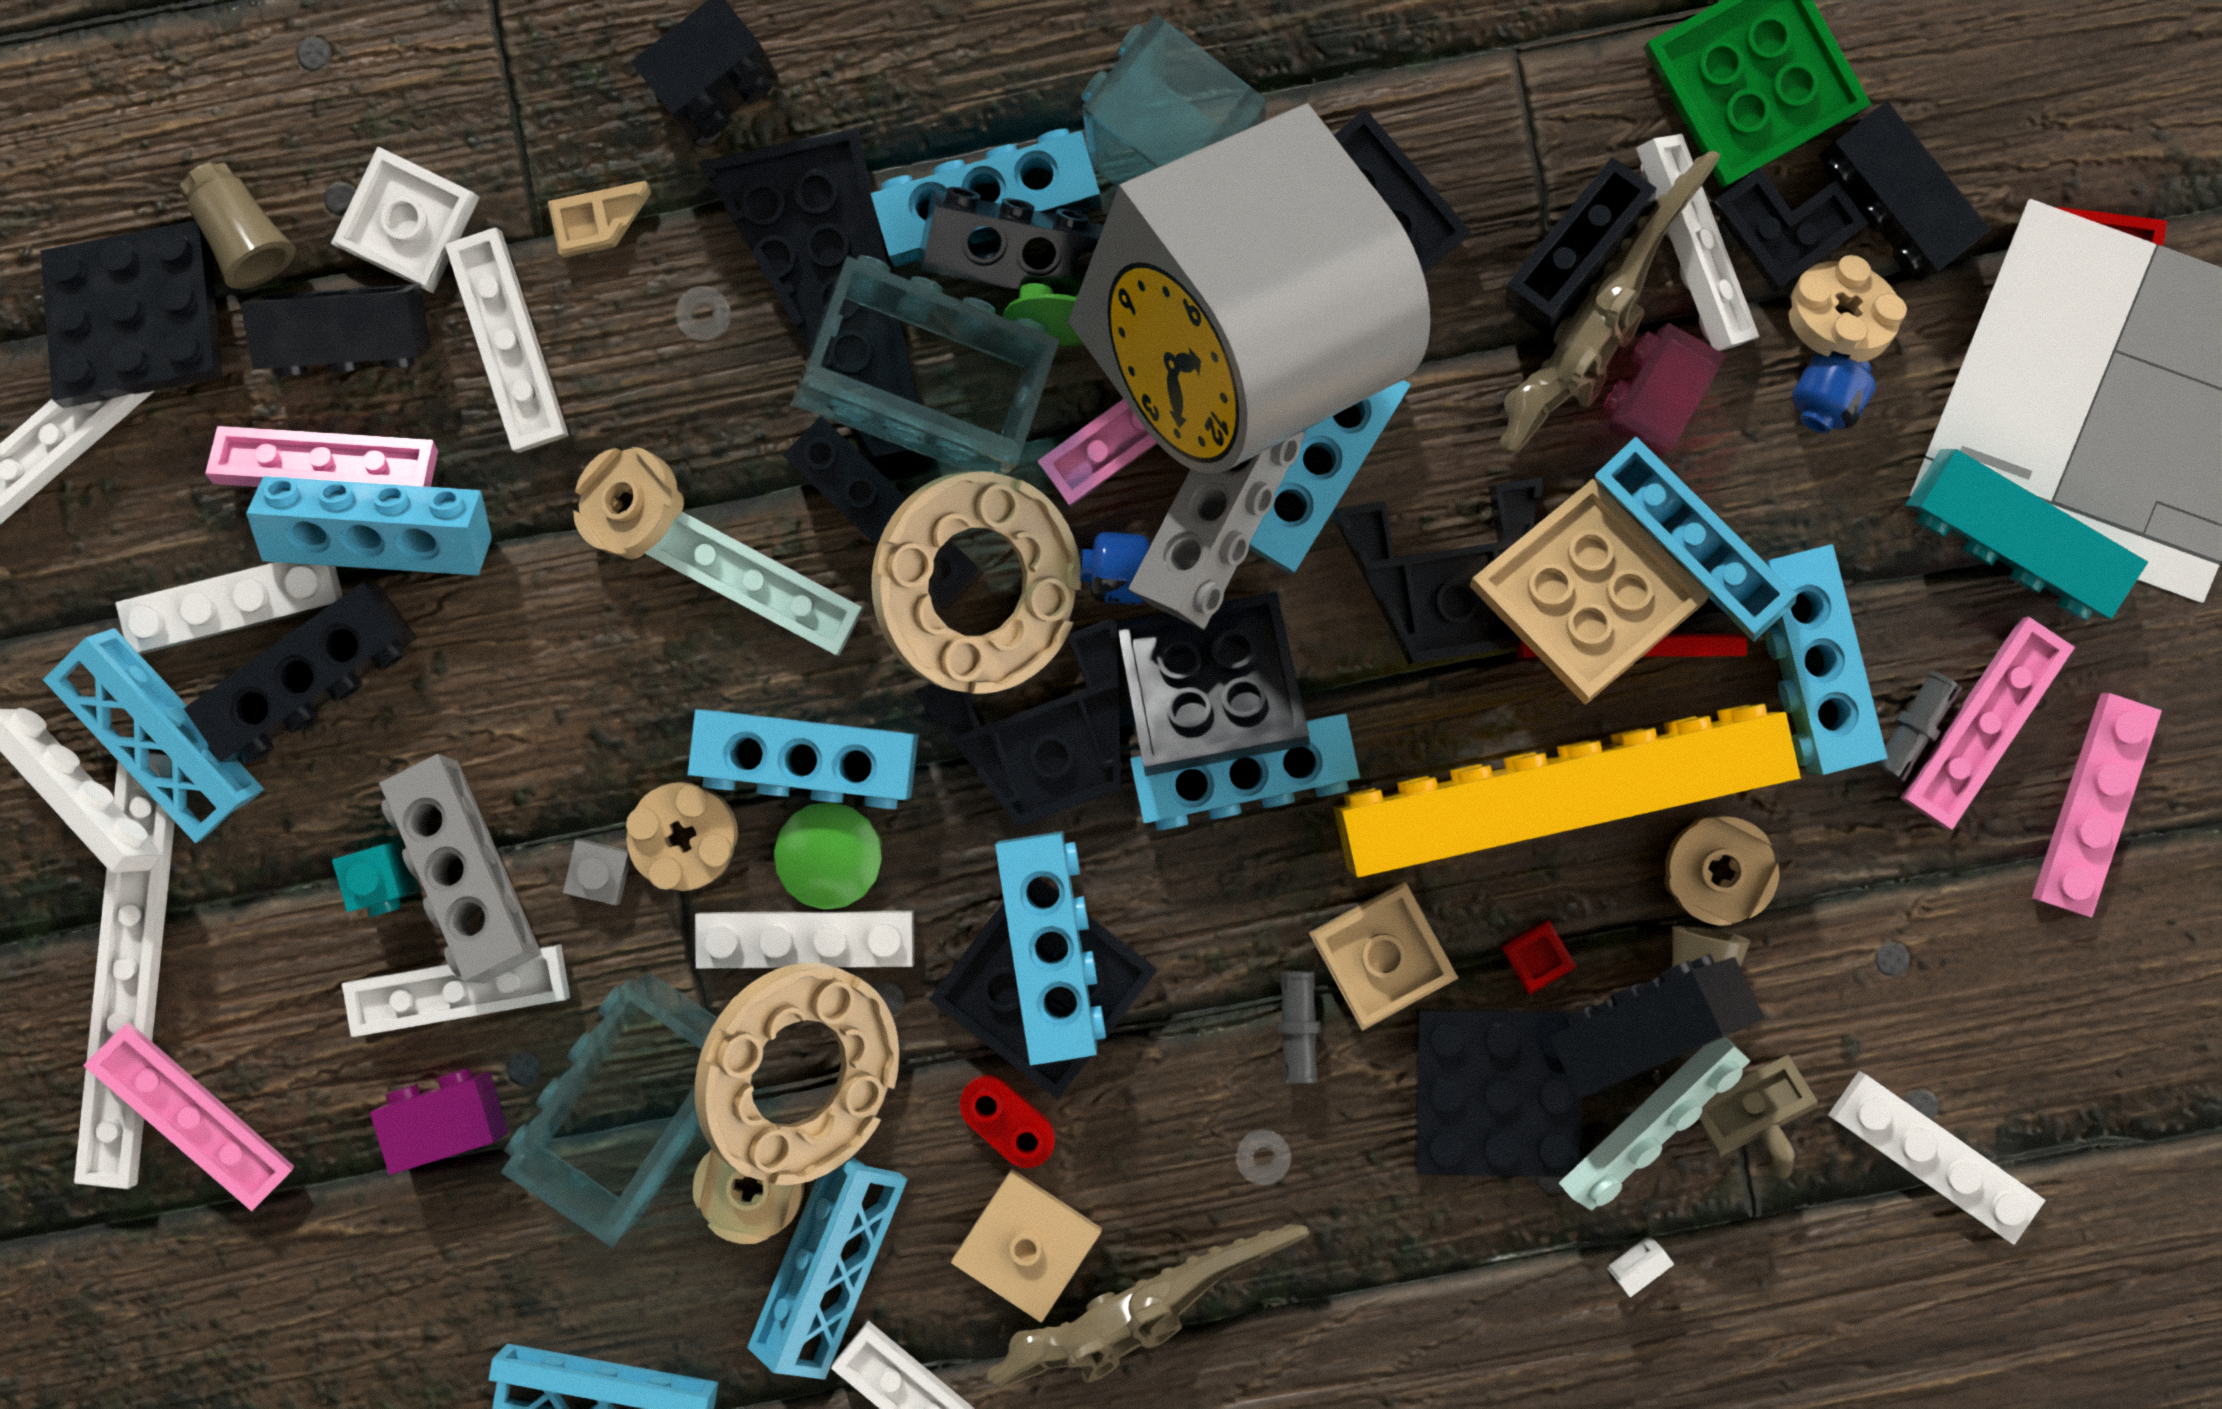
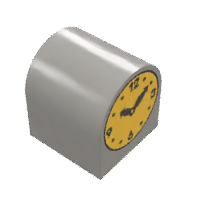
[1068,103,1430,474]

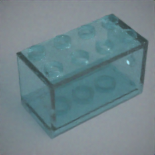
[1081,14,1268,188]
[790,255,1060,475]
[501,972,718,1248]

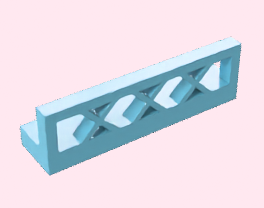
[43,628,264,843]
[747,1156,908,1379]
[489,1343,719,1409]

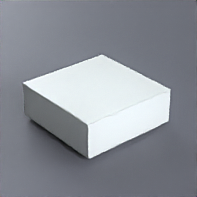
[1607,1236,1674,1297]

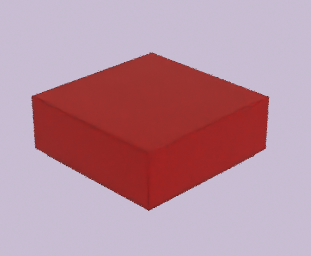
[1500,919,1577,995]

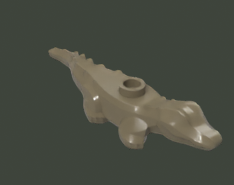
[1500,150,1720,455]
[987,1224,1309,1388]

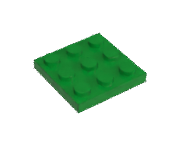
[1643,0,1872,190]

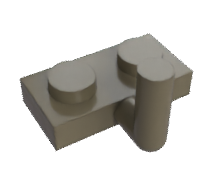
[1697,1055,1818,1179]

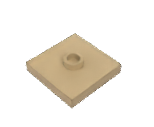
[1309,881,1458,1031]
[951,1168,1102,1323]

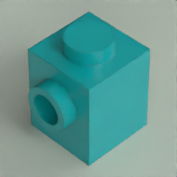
[332,841,421,918]

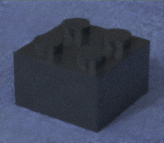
[631,0,778,143]

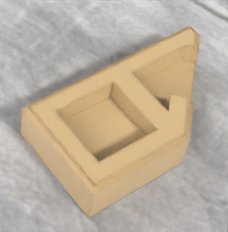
[548,181,651,258]

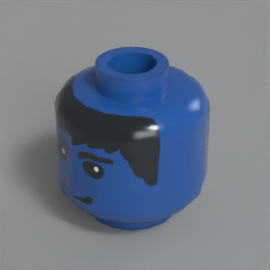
[1791,351,1876,434]
[1080,532,1151,605]

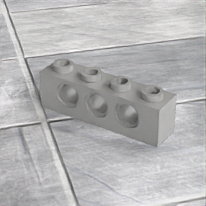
[1128,431,1306,629]
[379,754,542,984]

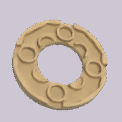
[871,471,1081,694]
[695,963,899,1186]

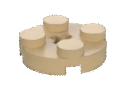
[1788,255,1907,362]
[573,447,684,560]
[626,782,738,891]
[1664,815,1779,926]
[693,1149,805,1244]

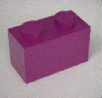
[370,1068,509,1175]

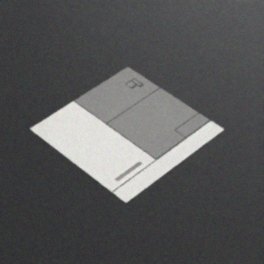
[1910,199,2222,603]

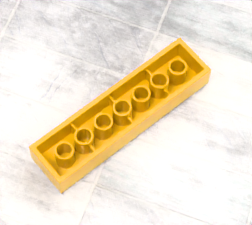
[1333,704,1801,878]

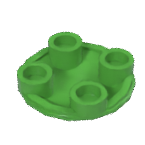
[1003,283,1084,347]
[774,802,882,910]

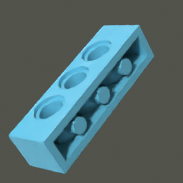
[870,129,1101,267]
[1249,380,1411,575]
[1595,437,1797,642]
[246,476,492,575]
[1764,544,1888,775]
[688,709,919,809]
[1130,713,1360,831]
[995,831,1106,1066]

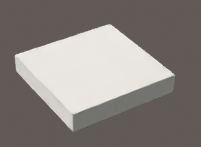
[331,147,480,293]

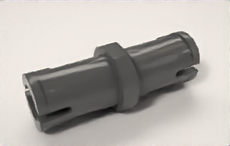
[1873,671,1962,782]
[1277,971,1321,1083]

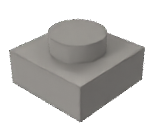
[563,839,631,905]

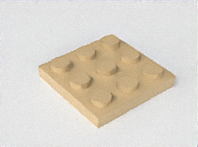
[1470,479,1710,705]

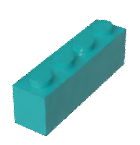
[1905,449,2148,621]

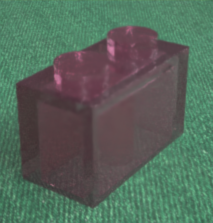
[1603,323,1726,457]

